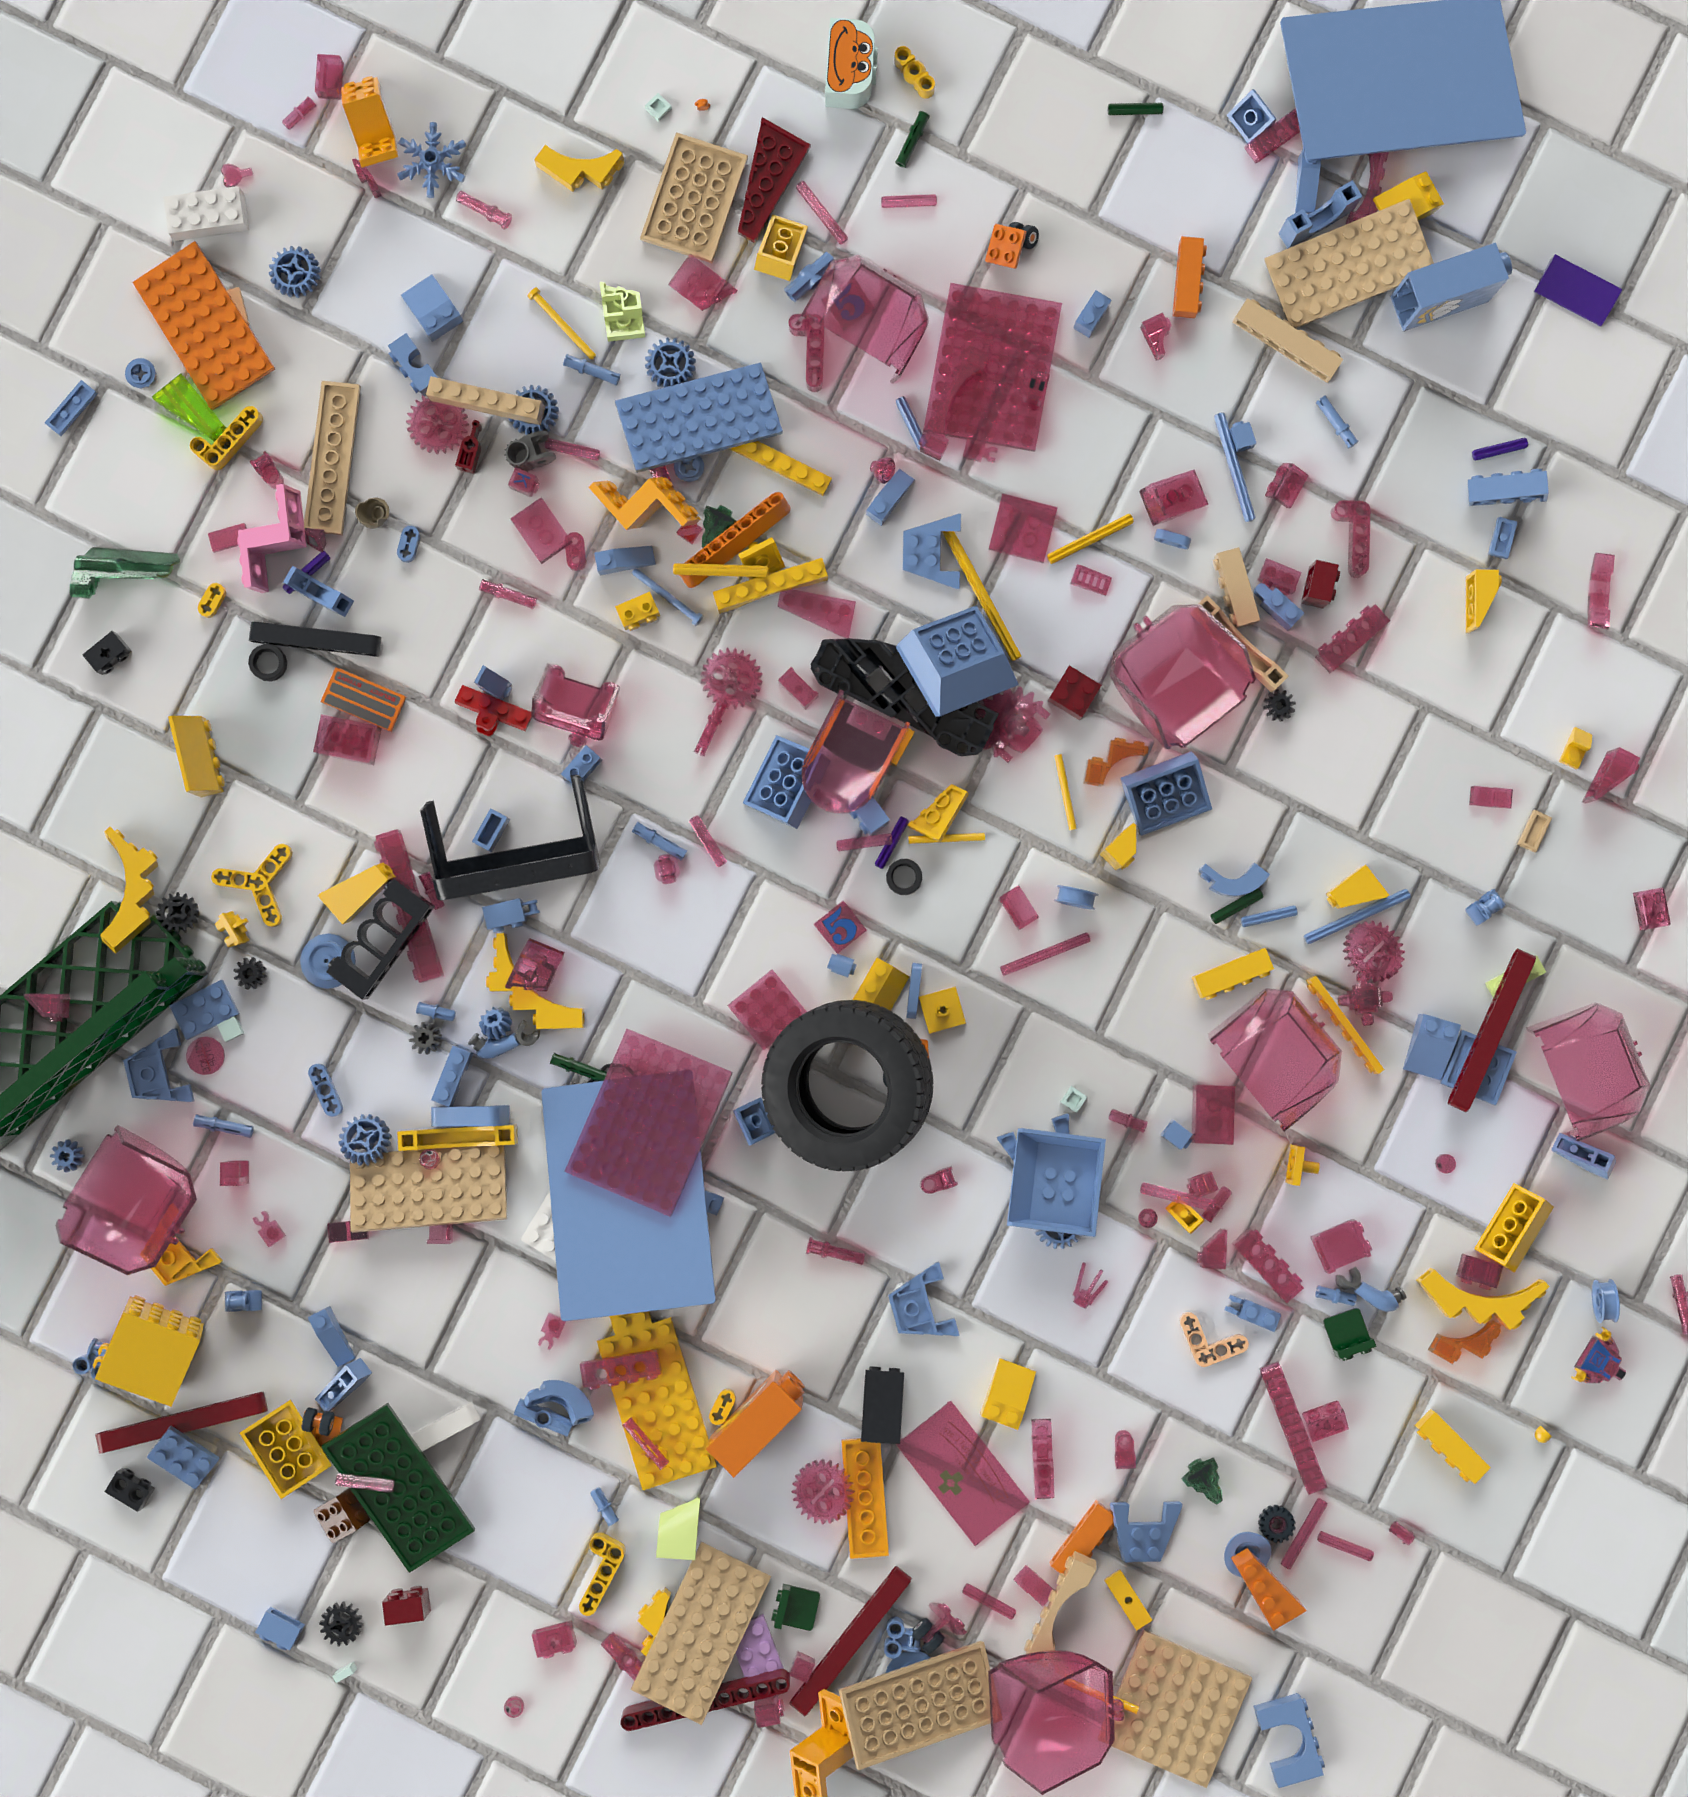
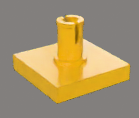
[738,537,785,580]
[919,986,966,1034]
[1285,1144,1320,1186]

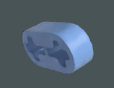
[397,526,420,563]
[1154,529,1191,549]

